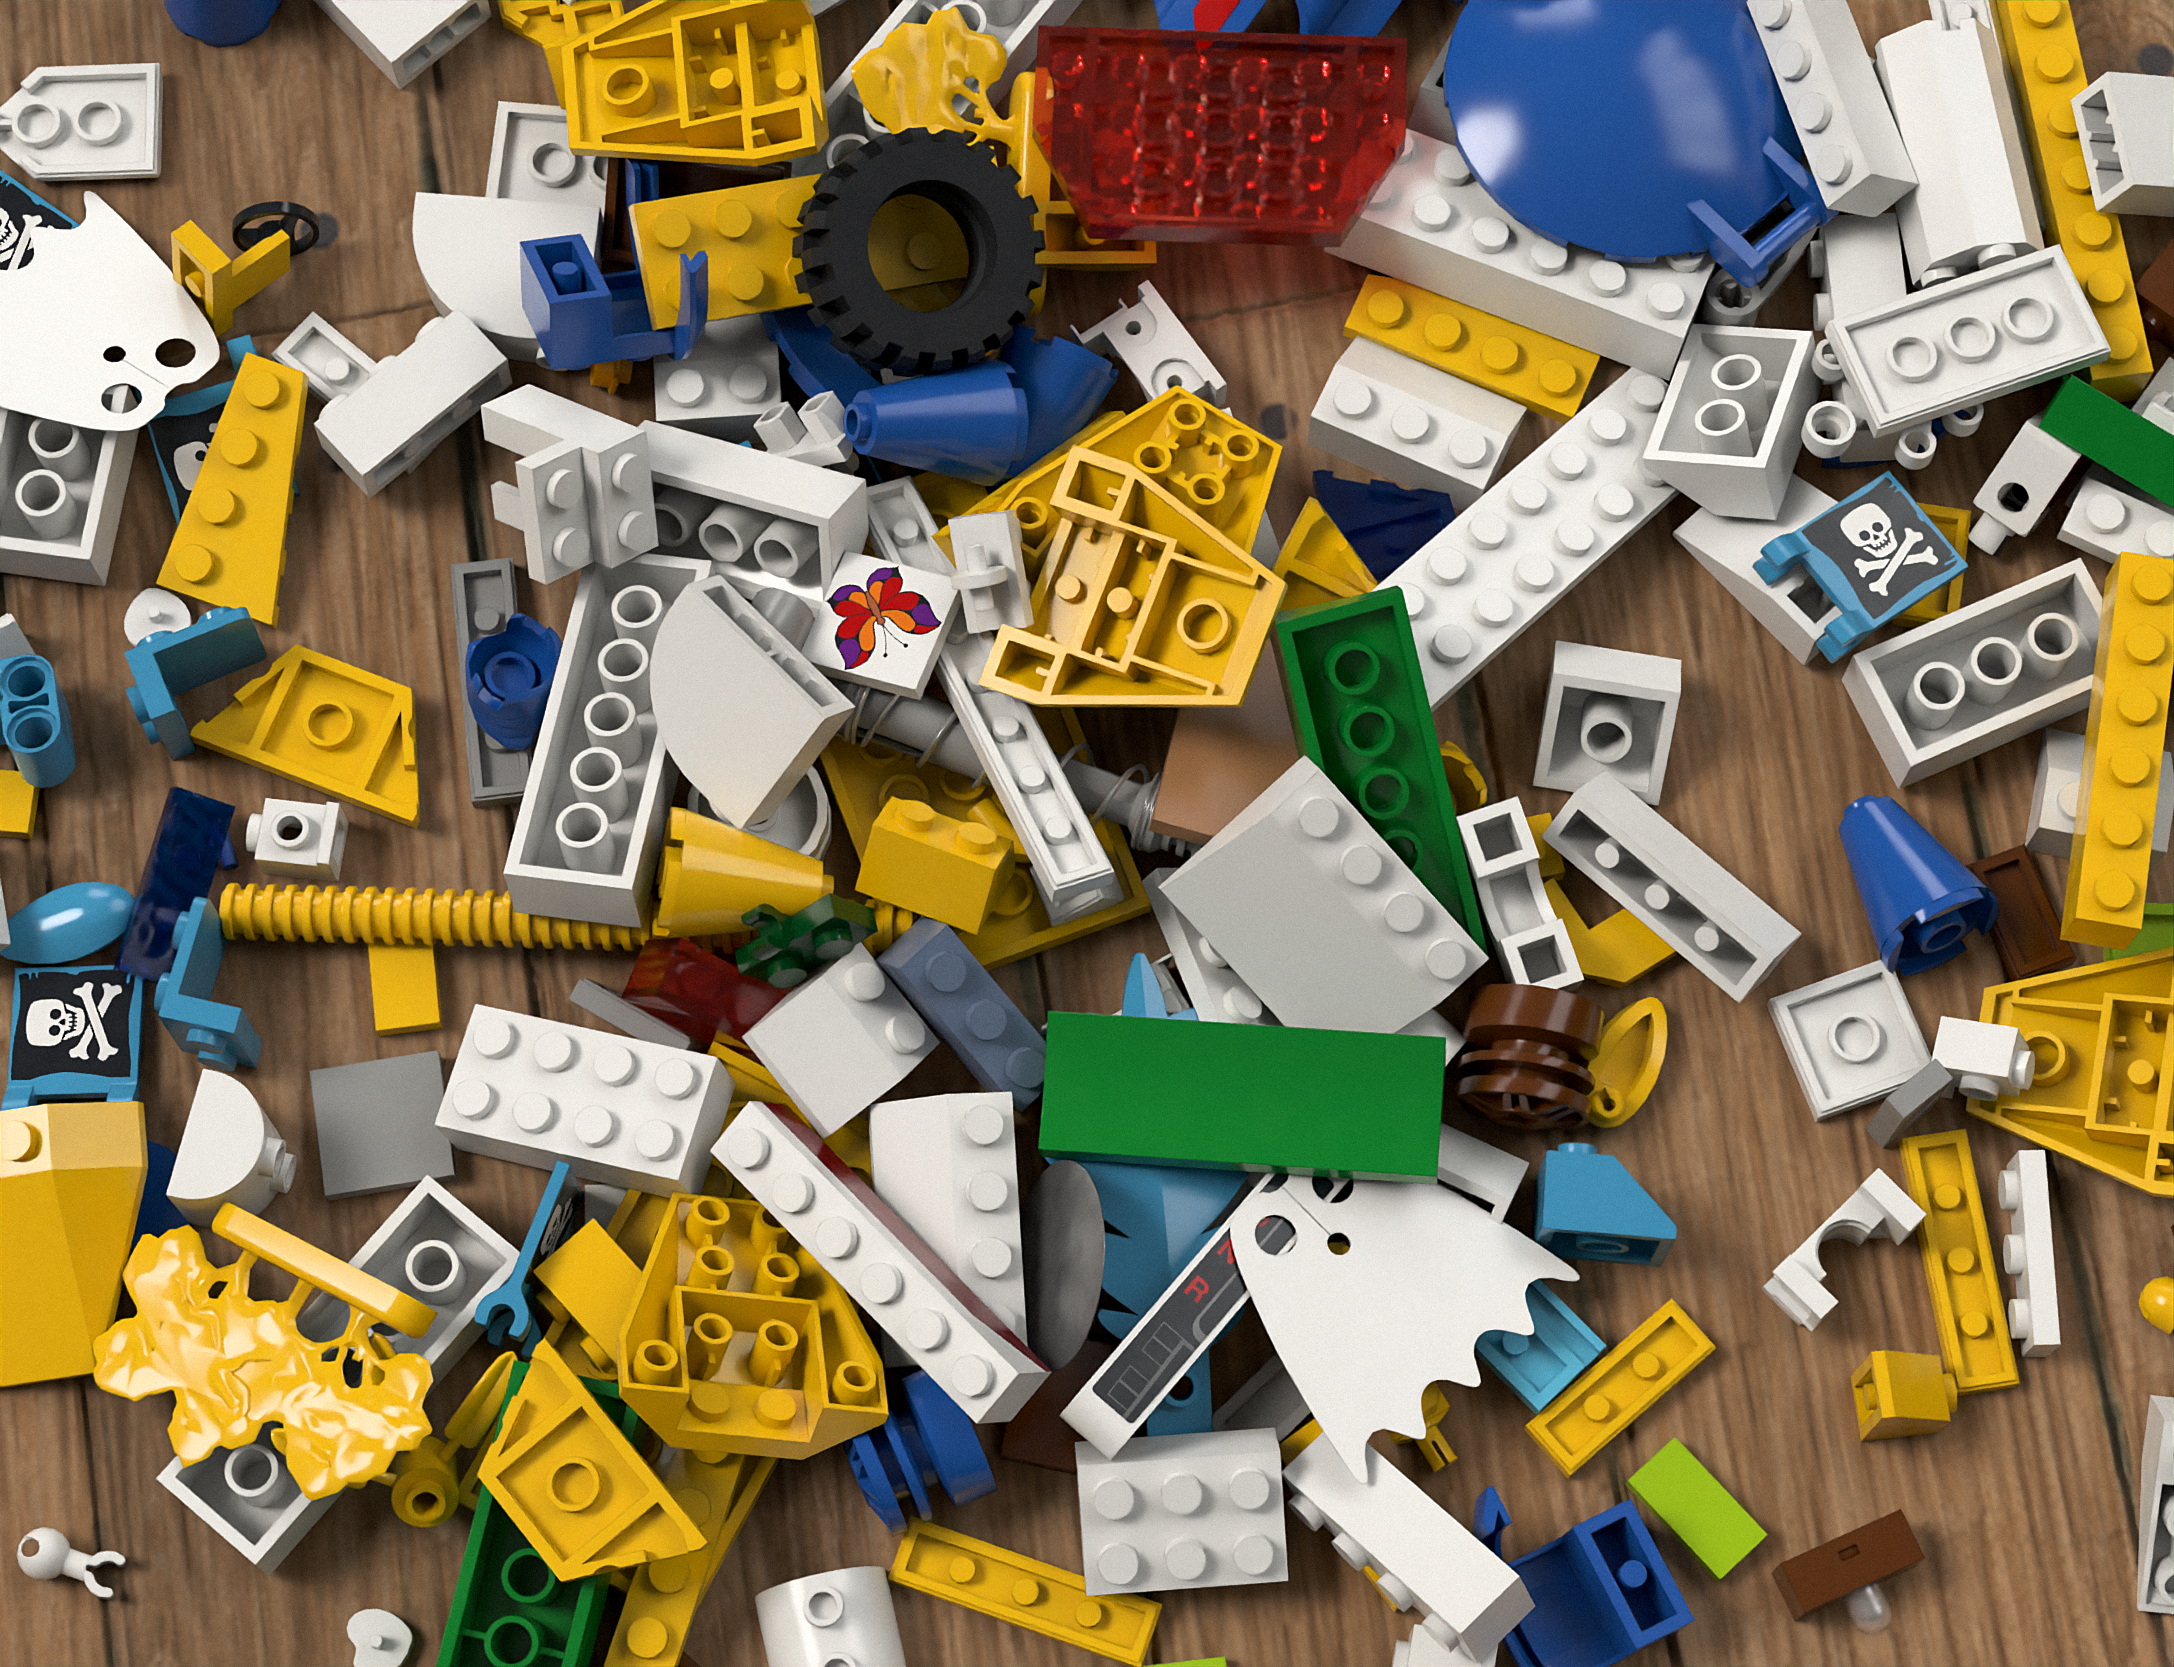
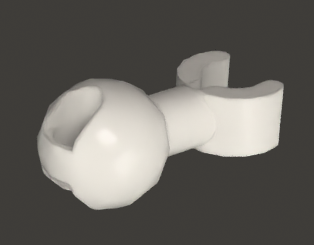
[17,1527,126,1600]

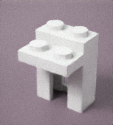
[481,384,659,585]

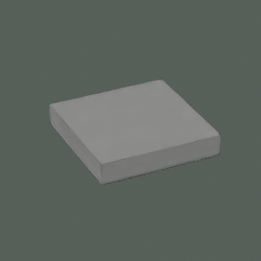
[310,1050,457,1201]

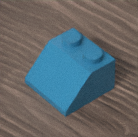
[1531,1143,1677,1267]

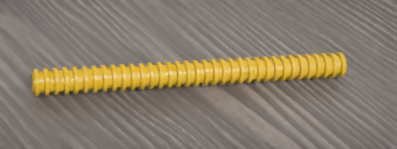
[219,882,921,958]

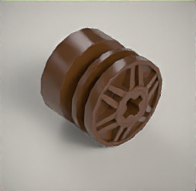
[1453,983,1605,1130]

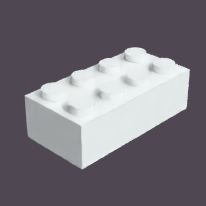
[1842,558,2103,790]
[434,1004,736,1198]

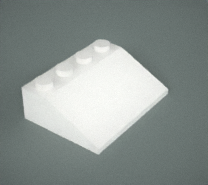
[1159,755,1489,1034]

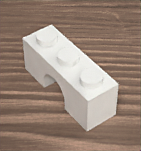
[1456,796,1584,992]

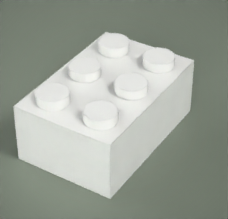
[0,384,139,586]
[1075,1427,1288,1596]

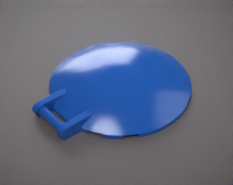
[1443,0,1839,288]

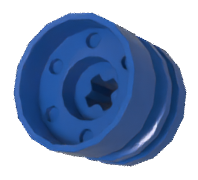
[842,1369,997,1537]

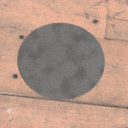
[1020,1160,1105,1373]

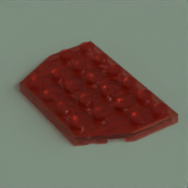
[1032,25,1407,247]

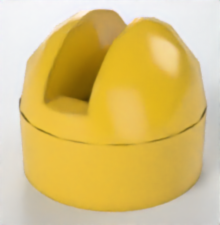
[2139,1276,2174,1335]

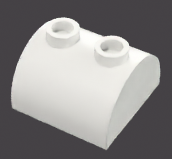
[166,1068,297,1228]
[755,1566,907,1667]

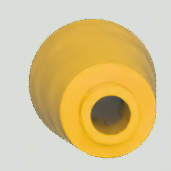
[652,807,834,939]

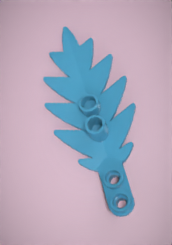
[1044,952,1250,1437]

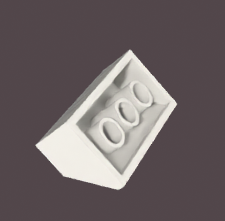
[638,420,869,618]
[868,1092,1028,1368]

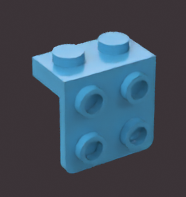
[124,607,267,760]
[154,896,263,1071]

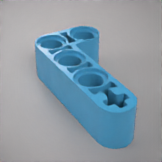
[0,654,76,788]

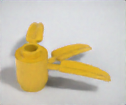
[271,1332,518,1527]

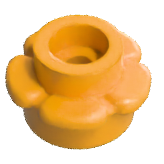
[589,359,633,394]

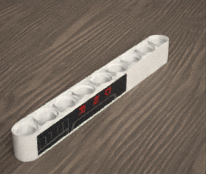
[1059,1008,1467,1460]

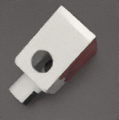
[1968,409,2087,557]

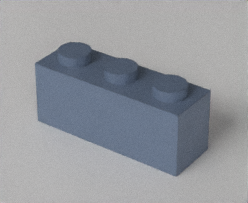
[875,916,1046,1113]

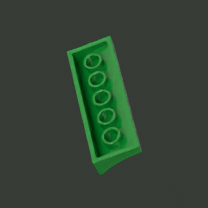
[2039,374,2174,508]
[1269,585,1490,961]
[1038,1011,1446,1185]

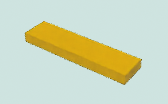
[1898,1129,2020,1396]
[888,1516,1162,1667]

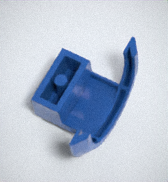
[519,158,708,370]
[1471,1485,1695,1667]

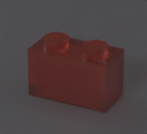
[621,937,786,1054]

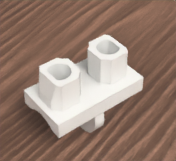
[754,390,859,476]
[948,510,1034,634]

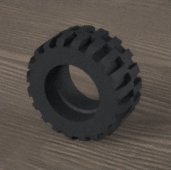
[792,127,1046,377]

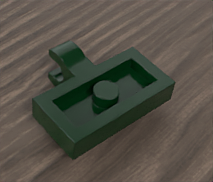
[735,893,878,988]

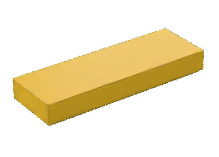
[1524,1298,1716,1479]

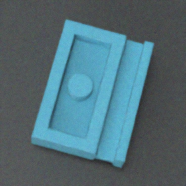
[1474,1279,1607,1416]

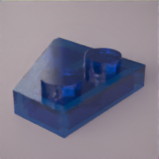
[1312,469,1456,581]

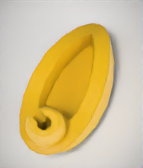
[1581,997,1668,1128]

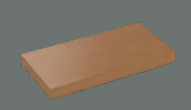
[1148,636,1299,846]

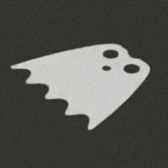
[0,191,220,432]
[1230,1174,1579,1484]

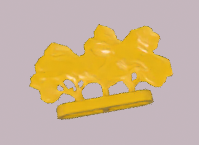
[851,7,1054,364]
[93,1201,438,1501]

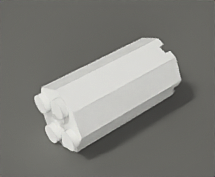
[1868,18,2045,290]

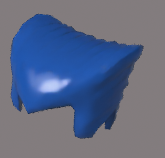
[465,613,563,751]

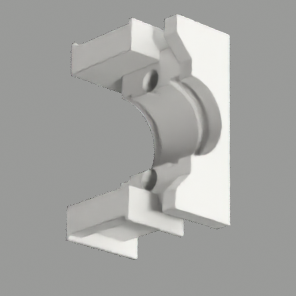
[1070,280,1227,408]
[1762,1168,1927,1332]

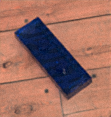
[113,786,236,985]

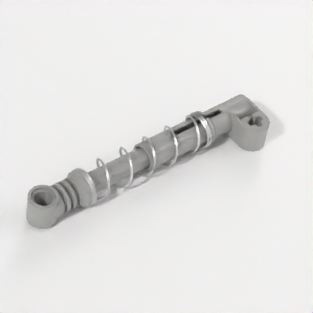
[751,588,1203,858]

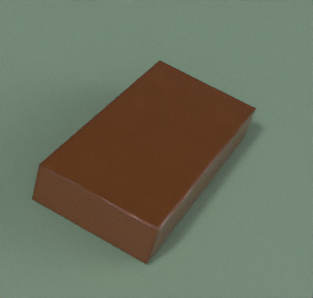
[1966,844,2077,982]

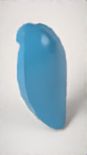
[0,882,140,964]

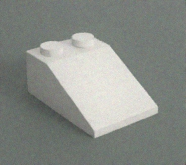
[653,314,784,444]

